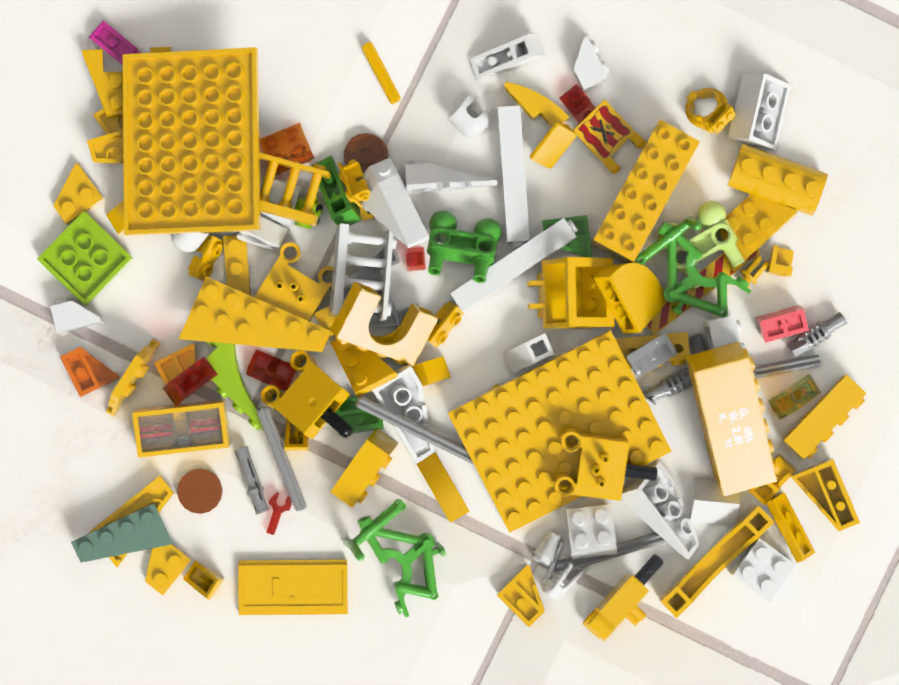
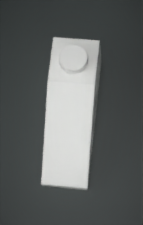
[470,34,545,80]

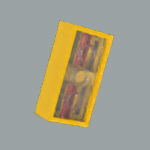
[132,399,231,458]

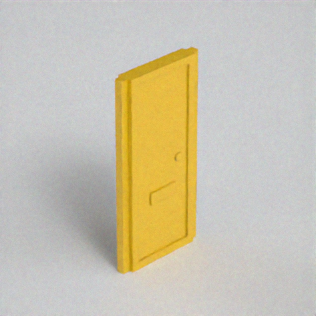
[238,559,348,615]

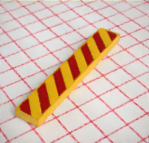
[646,250,761,335]

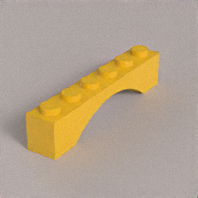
[659,505,775,618]

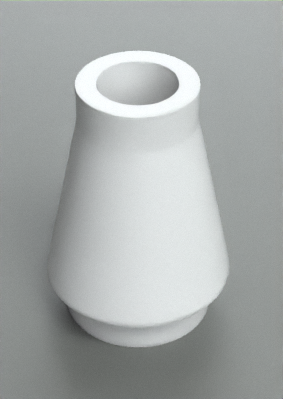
[533,531,561,567]

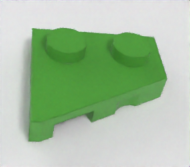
[542,215,592,258]
[336,397,384,436]

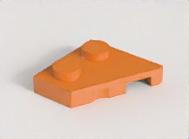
[60,347,120,398]

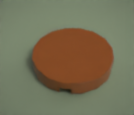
[344,133,389,174]
[177,469,223,514]

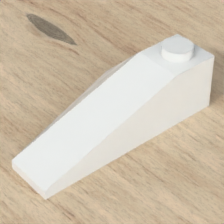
[358,158,429,248]
[405,160,497,194]
[371,365,435,464]
[622,461,700,559]

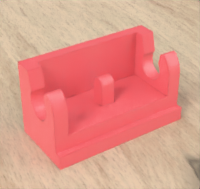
[755,305,809,343]

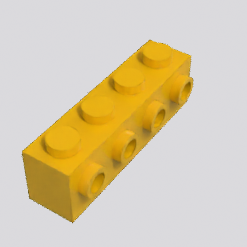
[615,332,690,369]
[781,375,867,459]

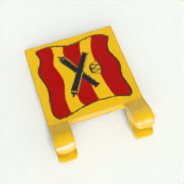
[573,99,646,174]

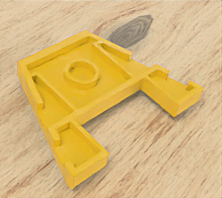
[82,47,171,117]

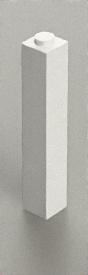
[497,105,530,247]
[450,218,578,312]

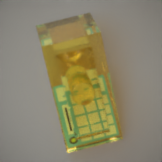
[768,374,821,420]

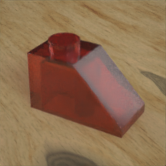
[162,357,218,406]

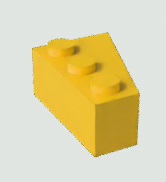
[330,429,399,508]
[791,458,860,531]

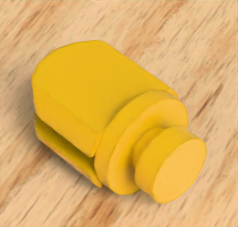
[740,255,770,288]

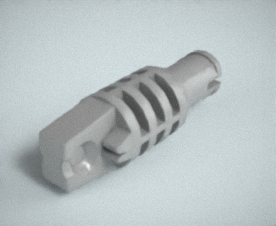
[787,312,848,357]
[642,368,692,402]

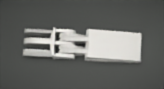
[228,216,287,252]

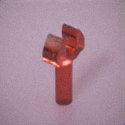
[266,492,292,535]

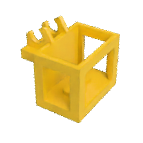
[527,257,614,329]

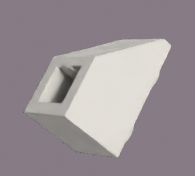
[573,36,609,92]
[503,334,555,373]

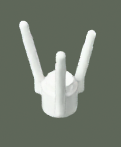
[542,541,590,600]

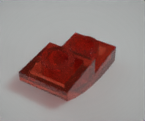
[559,84,595,124]

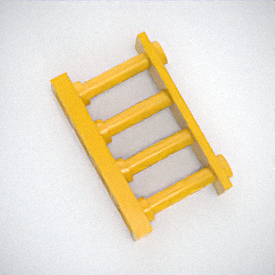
[259,149,331,227]

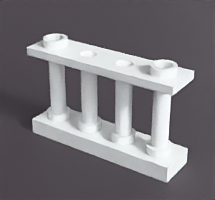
[329,223,397,321]

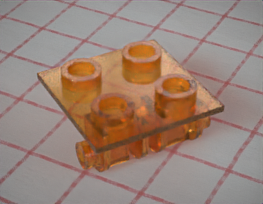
[259,123,315,176]

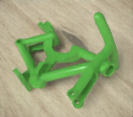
[636,216,751,318]
[343,499,446,618]

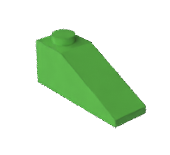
[311,156,361,226]

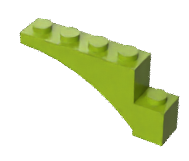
[198,342,264,431]

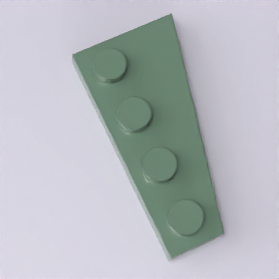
[71,503,174,563]

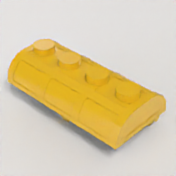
[727,144,828,216]

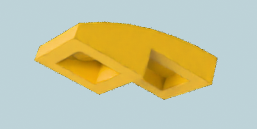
[748,454,796,505]

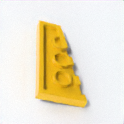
[88,475,174,567]

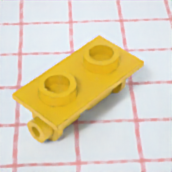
[337,159,371,207]
[188,234,224,281]
[427,301,464,348]

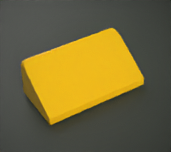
[529,122,577,169]

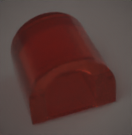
[405,247,426,272]

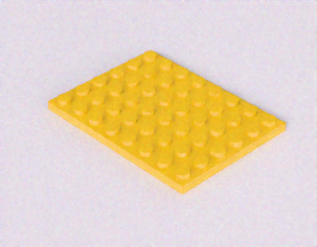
[123,47,260,236]
[448,330,672,533]

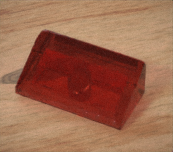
[246,349,296,392]

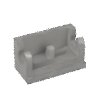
[625,333,677,378]

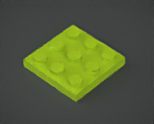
[37,211,133,306]

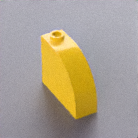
[594,263,668,334]

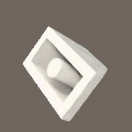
[50,298,104,333]

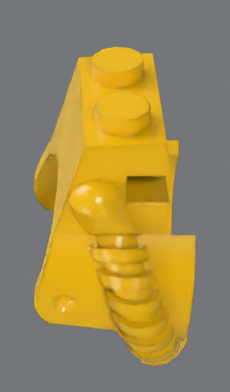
[685,88,736,134]

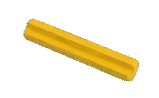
[362,42,401,104]

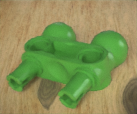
[427,210,502,283]

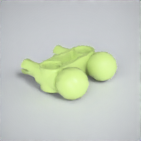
[658,200,745,290]

